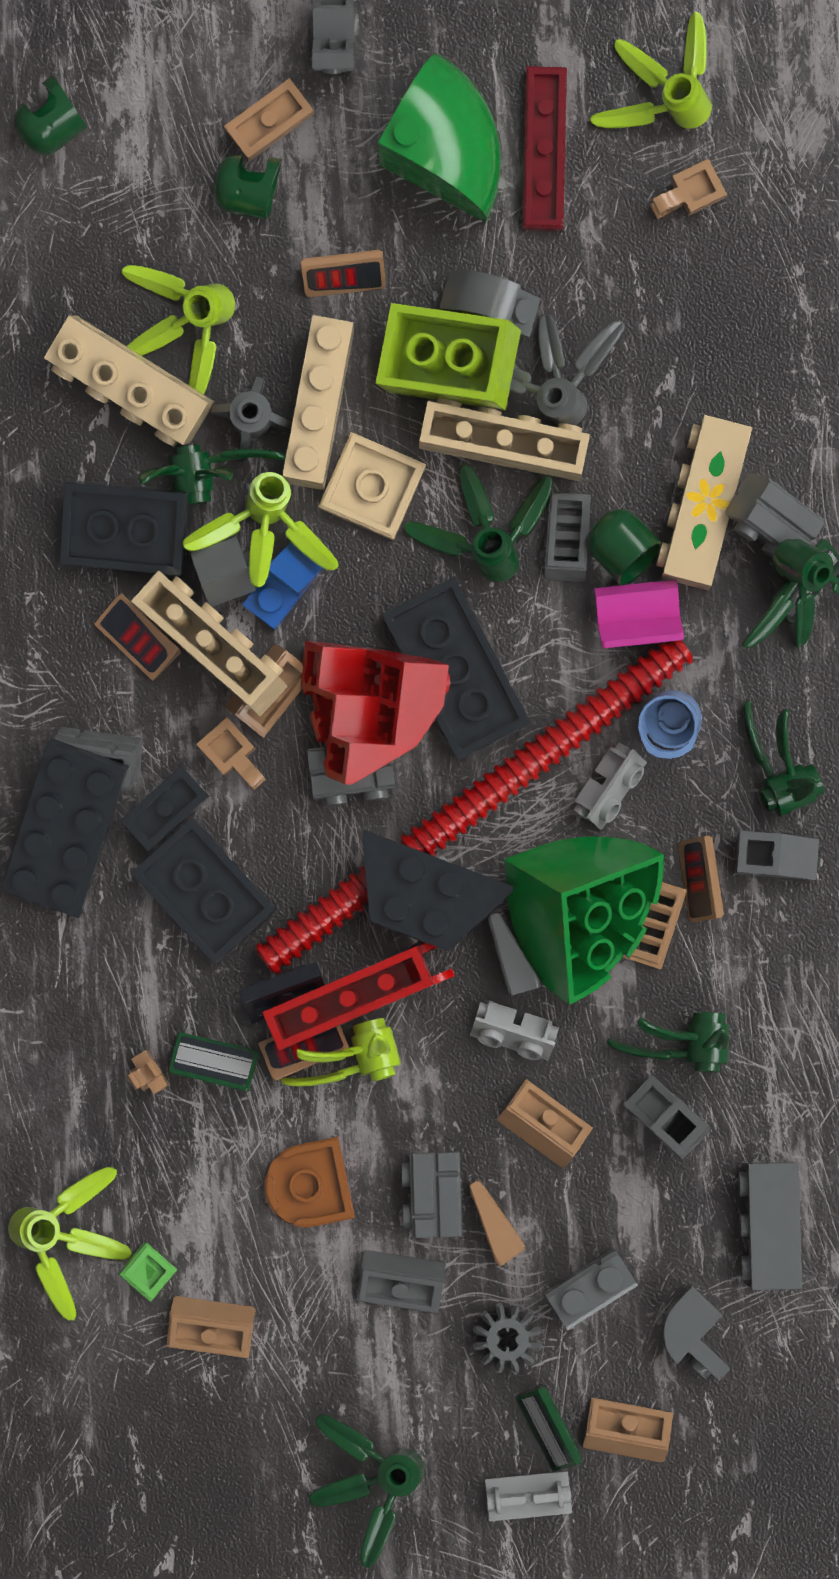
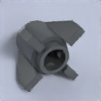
[211,377,292,460]

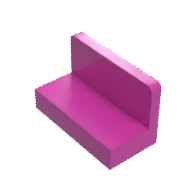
[594,580,684,648]

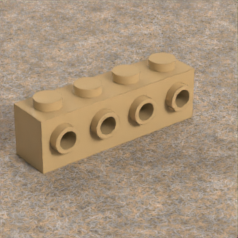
[44,316,215,447]
[419,399,590,482]
[131,571,288,717]

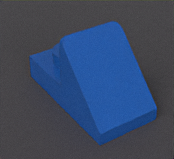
[242,542,323,631]

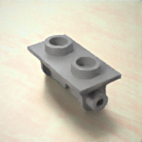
[573,742,647,831]
[470,1001,559,1061]
[485,1471,572,1521]

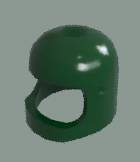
[13,75,87,155]
[213,155,282,219]
[587,509,662,586]

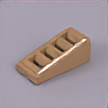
[622,882,687,970]
[470,1179,525,1267]

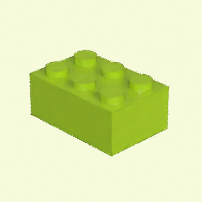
[375,303,521,410]

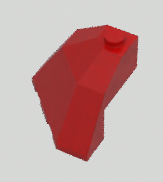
[301,641,450,785]

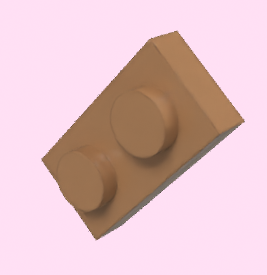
[224,78,314,162]

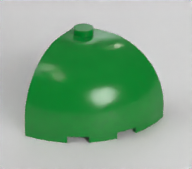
[378,53,501,223]
[504,836,664,1005]

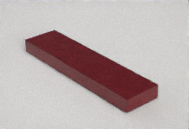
[522,66,567,231]

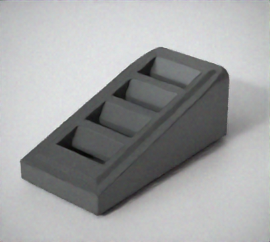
[545,492,591,582]
[487,913,542,996]

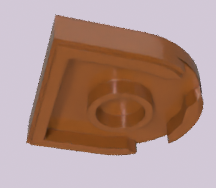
[265,1136,355,1227]

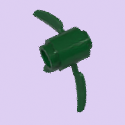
[138,445,286,505]
[404,465,553,582]
[742,539,839,648]
[743,700,824,817]
[607,1012,730,1073]
[309,1414,425,1568]

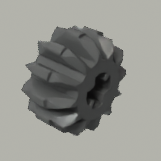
[473,1303,542,1373]

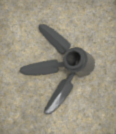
[510,314,625,425]

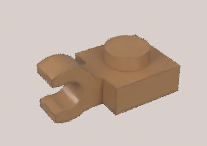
[650,158,727,219]
[196,717,266,790]
[127,1050,170,1094]

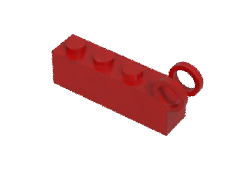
[262,943,455,1051]

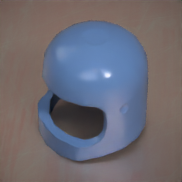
[638,690,702,759]

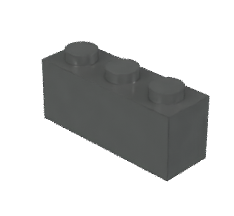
[738,1162,802,1290]

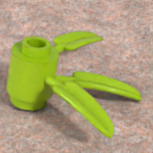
[590,11,712,129]
[122,265,235,395]
[183,472,339,587]
[281,1018,401,1086]
[8,1167,132,1320]

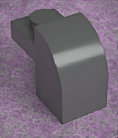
[312,0,355,74]
[439,270,541,337]
[624,1075,711,1160]
[661,1284,730,1381]

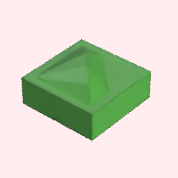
[117,1242,177,1302]

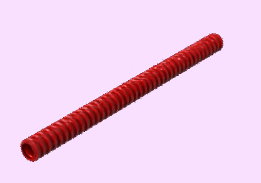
[255,640,693,974]

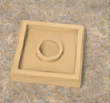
[318,432,426,541]

